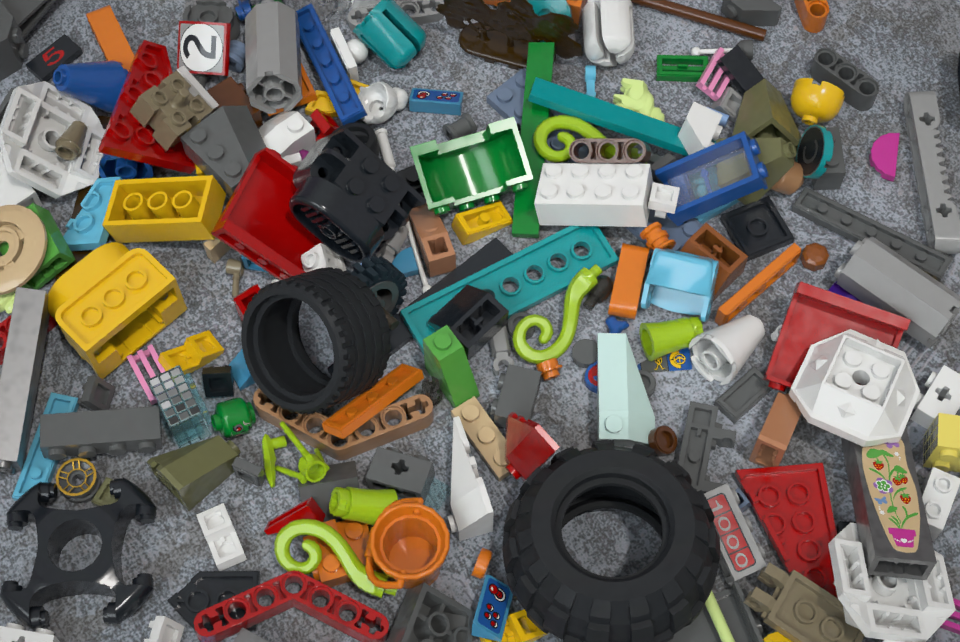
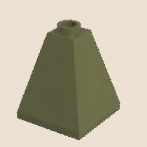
[715,137,797,205]

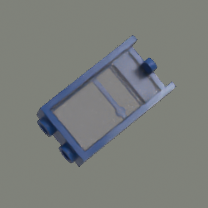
[655,131,769,226]

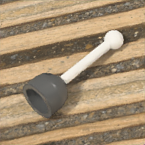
[691,40,753,60]

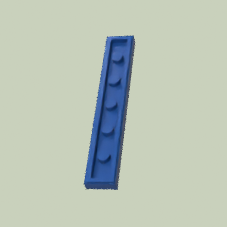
[296,3,367,125]

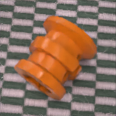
[640,221,676,255]

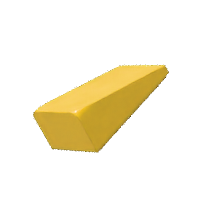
[451,201,513,245]

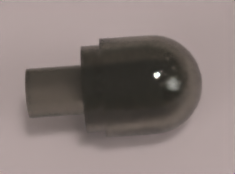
[583,275,613,311]

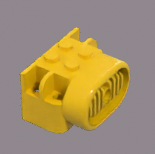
[48,242,187,379]

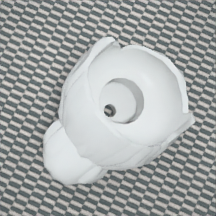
[358,81,408,124]

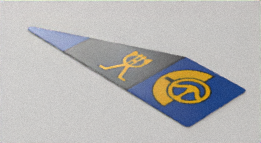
[637,348,692,373]

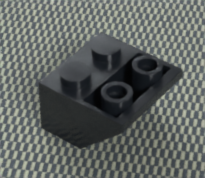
[428,285,509,360]

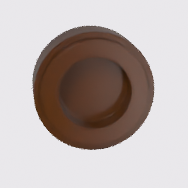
[648,426,677,456]

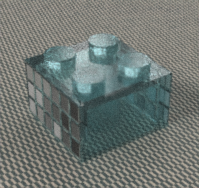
[147,365,212,448]

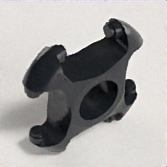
[0,477,157,629]

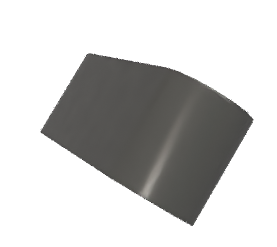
[810,48,879,111]

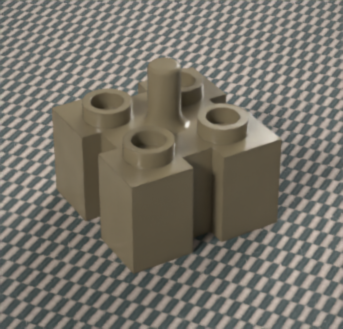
[130,70,213,151]

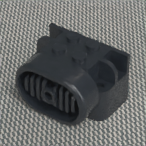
[289,128,427,263]

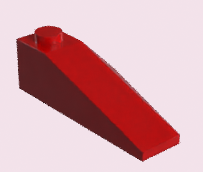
[505,412,560,482]

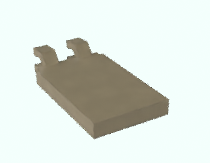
[743,562,865,642]

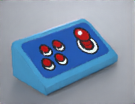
[409,88,464,116]
[471,574,513,642]

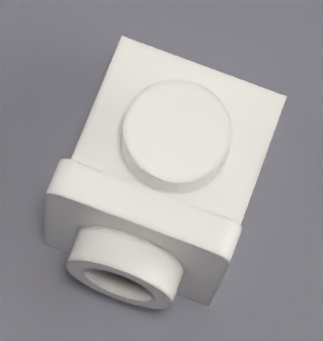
[301,243,346,272]

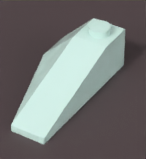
[597,333,655,446]

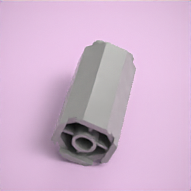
[245,0,303,114]
[834,236,960,349]

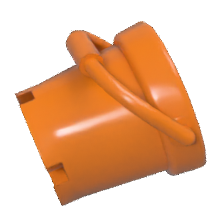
[364,497,450,589]

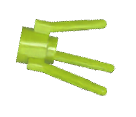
[275,421,330,484]

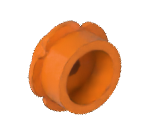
[536,358,563,381]

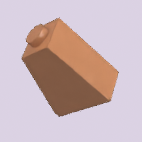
[749,392,801,467]

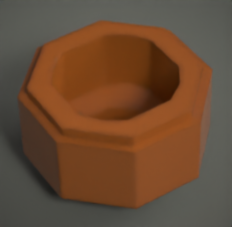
[800,243,829,271]

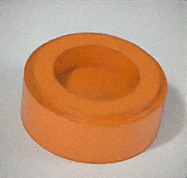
[471,547,493,579]

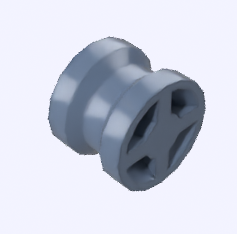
[229,40,246,72]

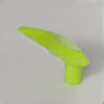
[262,434,287,488]

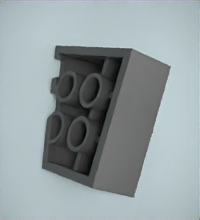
[180,105,266,198]
[387,582,474,642]

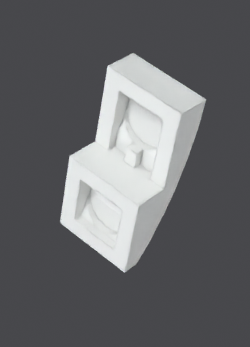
[196,503,247,571]

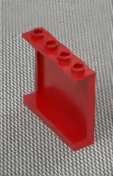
[211,147,323,280]
[763,281,911,392]

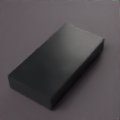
[717,45,764,95]

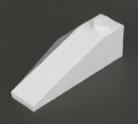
[226,111,316,200]
[447,416,494,541]

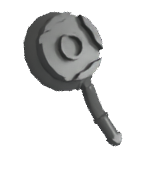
[182,0,240,88]

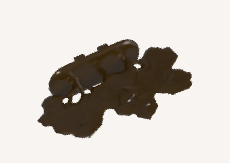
[436,0,582,70]

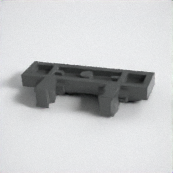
[678,401,737,493]

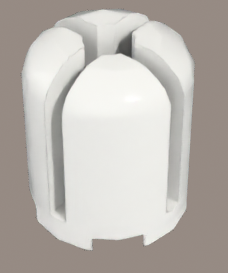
[582,0,635,67]

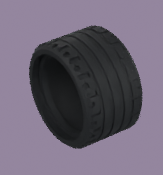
[241,267,391,414]

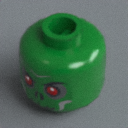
[211,398,256,438]

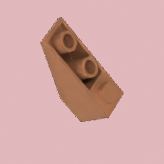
[408,203,456,277]

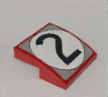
[177,21,231,76]

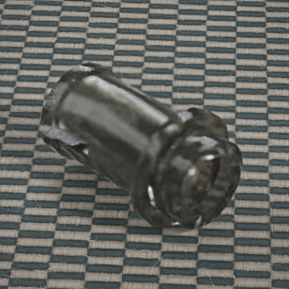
[421,376,443,406]

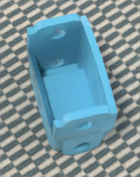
[641,248,719,322]

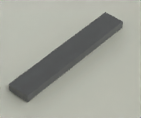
[791,187,953,282]

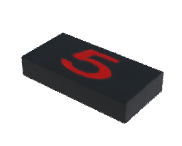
[25,34,83,82]

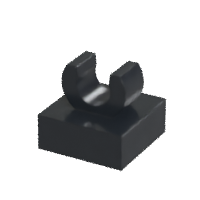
[202,365,235,397]

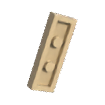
[451,396,510,482]

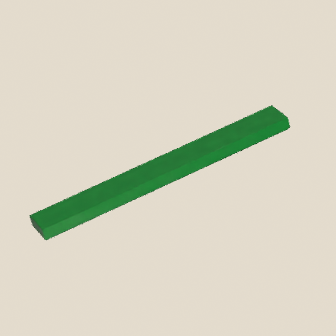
[512,42,555,238]

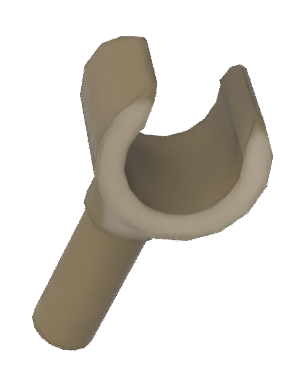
[226,259,244,298]

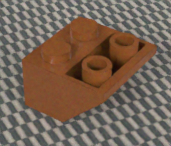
[680,223,748,301]

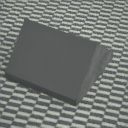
[298,461,360,522]

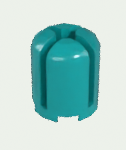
[353,0,427,70]

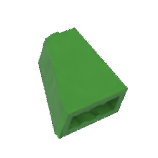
[423,325,480,408]

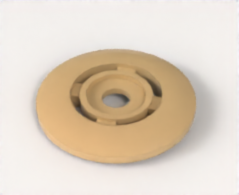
[0,205,48,295]

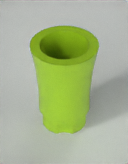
[639,317,704,361]
[329,487,398,526]

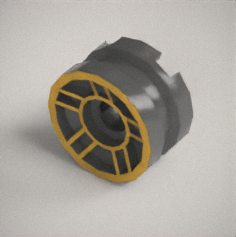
[56,458,102,504]

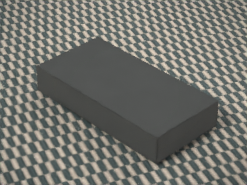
[714,366,773,424]

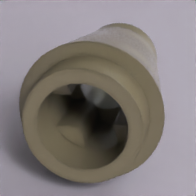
[55,121,87,161]

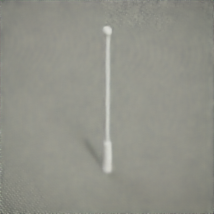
[375,128,431,293]

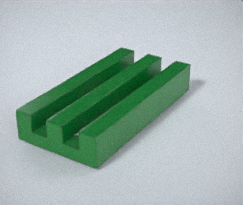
[656,55,708,82]

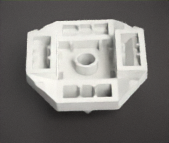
[0,81,106,199]
[789,329,920,447]
[828,522,956,642]

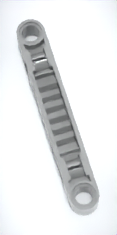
[903,91,960,254]

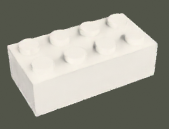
[534,163,653,227]

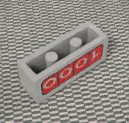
[704,483,767,583]

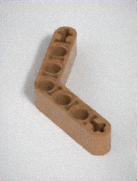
[253,388,434,461]

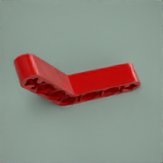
[194,570,389,642]

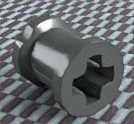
[442,113,477,141]

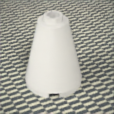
[689,315,765,385]

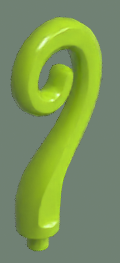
[533,115,647,164]
[512,264,602,364]
[274,519,397,598]

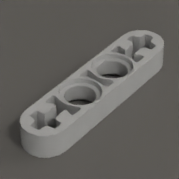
[348,0,444,31]

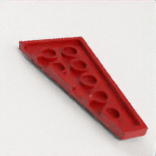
[735,463,838,598]

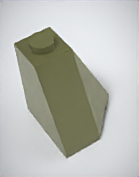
[732,78,801,152]
[146,435,241,511]

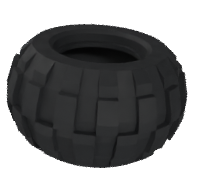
[502,440,720,642]

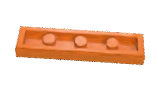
[714,243,801,326]
[322,363,424,439]

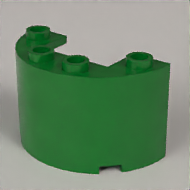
[409,116,534,216]

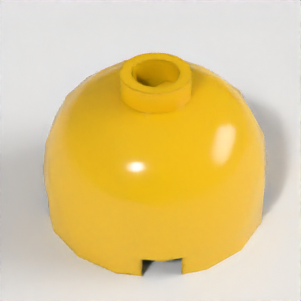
[790,78,845,126]

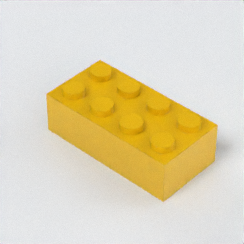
[102,175,226,243]

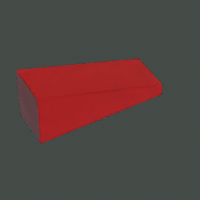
[264,497,326,535]

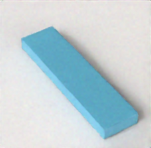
[12,392,80,501]

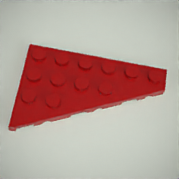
[98,40,196,174]

